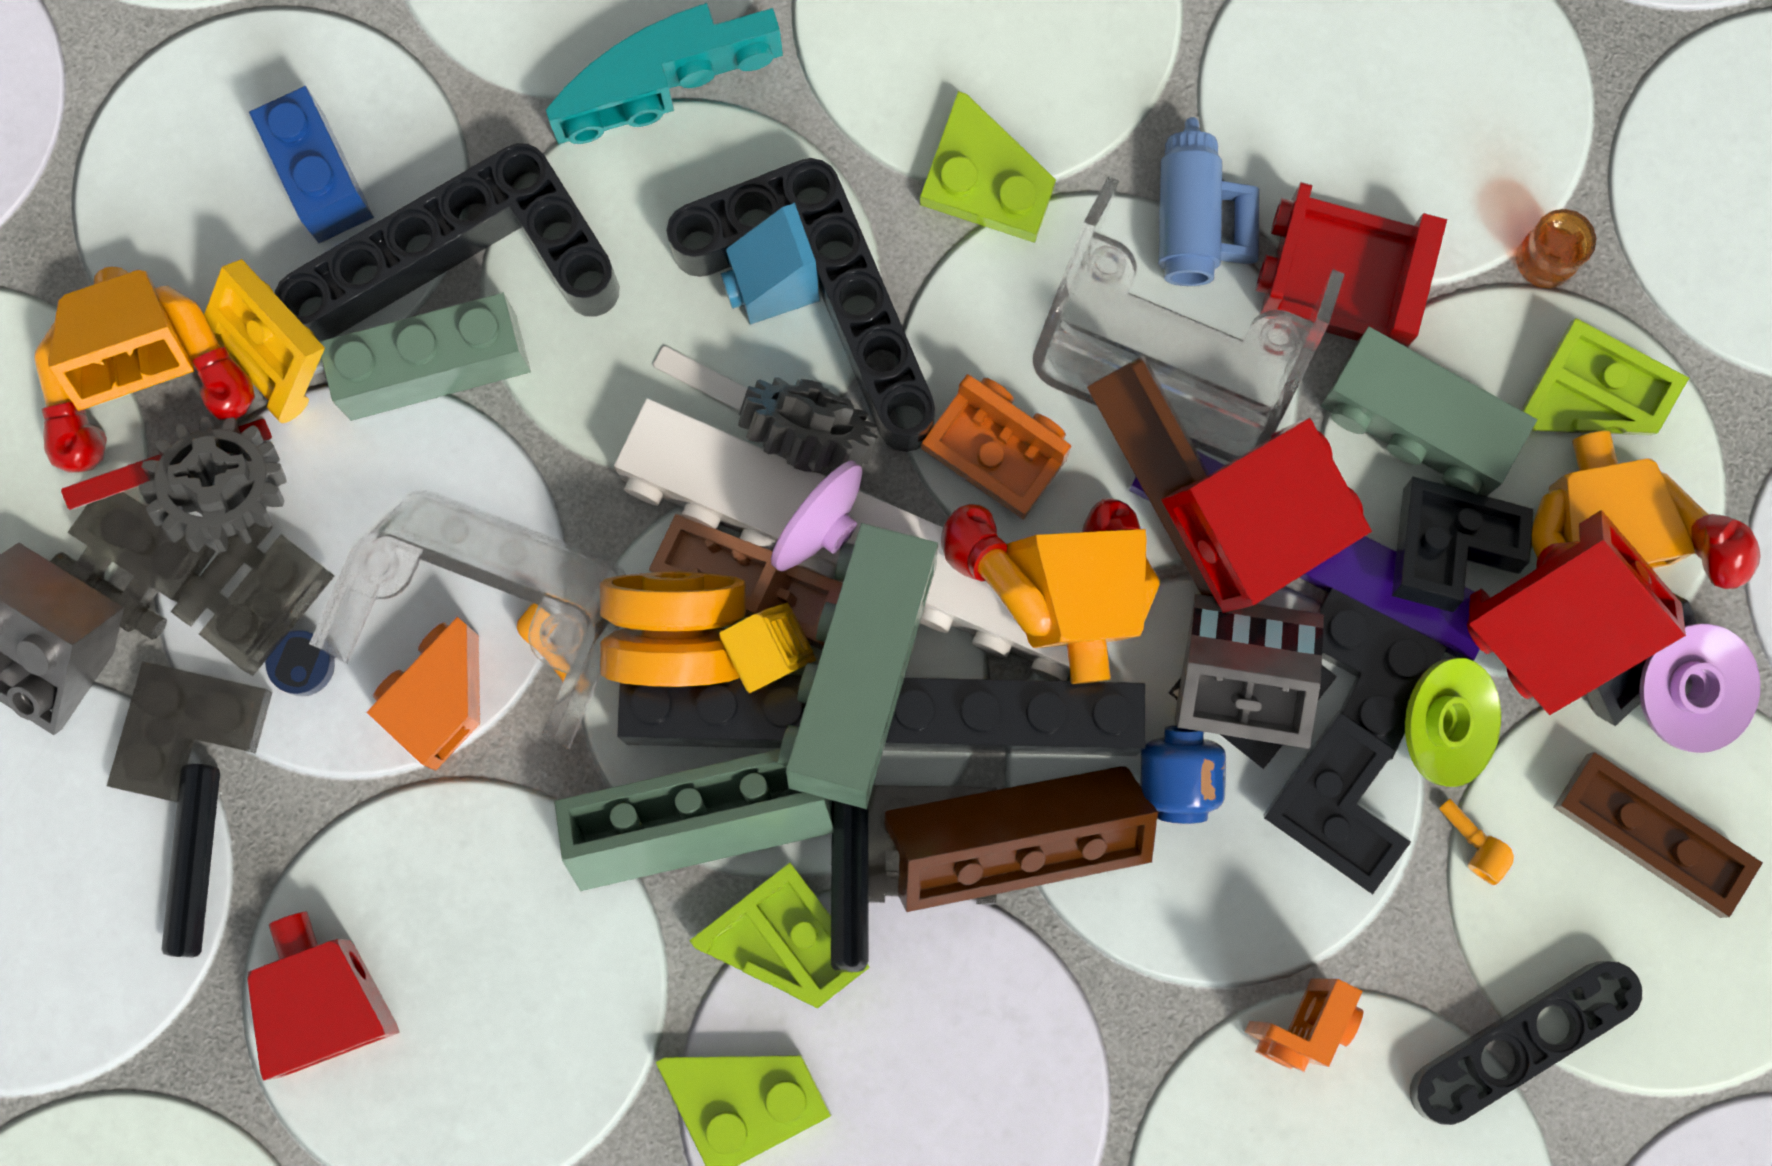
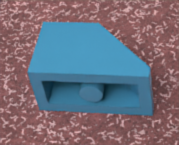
[720,203,820,325]

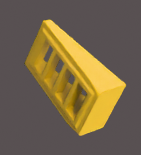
[719,602,816,693]

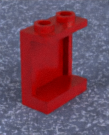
[1255,182,1448,348]
[1161,418,1372,613]
[1467,510,1686,715]

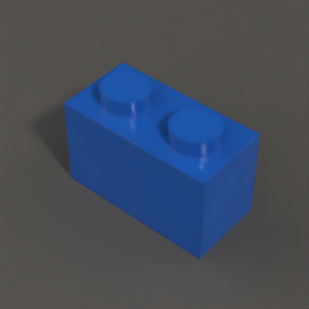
[249,86,374,244]

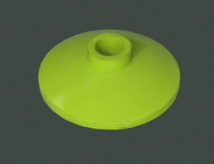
[1405,657,1501,787]

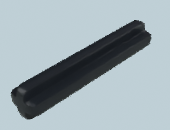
[161,764,220,958]
[831,800,869,973]

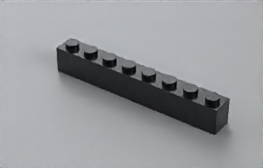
[617,675,1145,756]

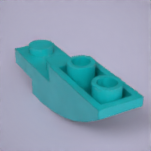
[546,3,783,145]

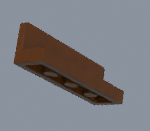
[1087,355,1214,597]
[884,766,1158,912]

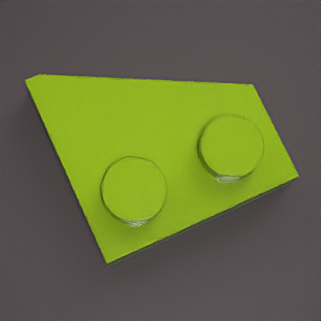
[920,91,1056,243]
[1521,318,1689,436]
[689,863,870,1009]
[656,1055,832,1166]

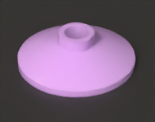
[771,461,862,571]
[1639,624,1761,753]

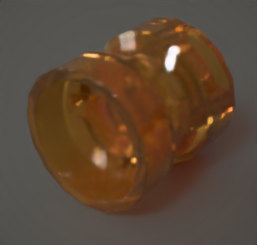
[1516,209,1597,288]

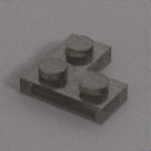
[106,661,273,802]

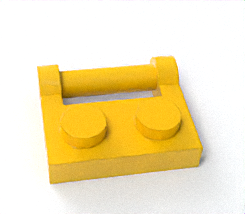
[204,259,325,423]

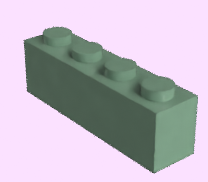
[778,523,938,809]
[554,749,834,891]

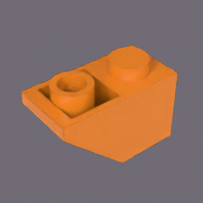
[366,617,480,771]

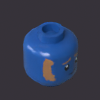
[1140,725,1226,824]

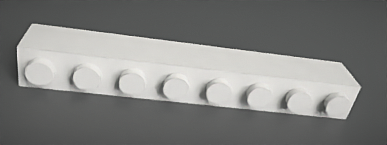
[614,398,1071,681]

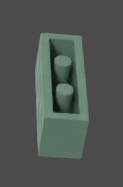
[320,292,531,421]
[1320,326,1538,496]

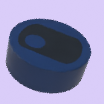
[265,630,335,696]

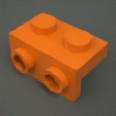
[921,374,1071,520]
[1244,978,1364,1072]

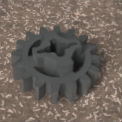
[738,377,878,473]
[139,416,287,552]

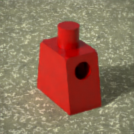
[247,911,400,1081]

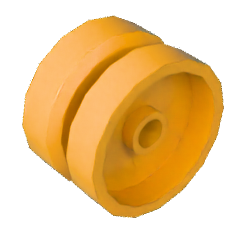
[600,571,746,687]

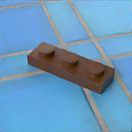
[1553,752,1763,918]

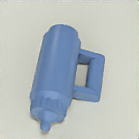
[1158,117,1260,286]

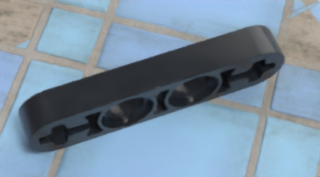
[1410,961,1642,1125]

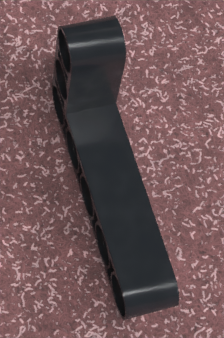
[275,143,620,342]
[666,158,935,452]

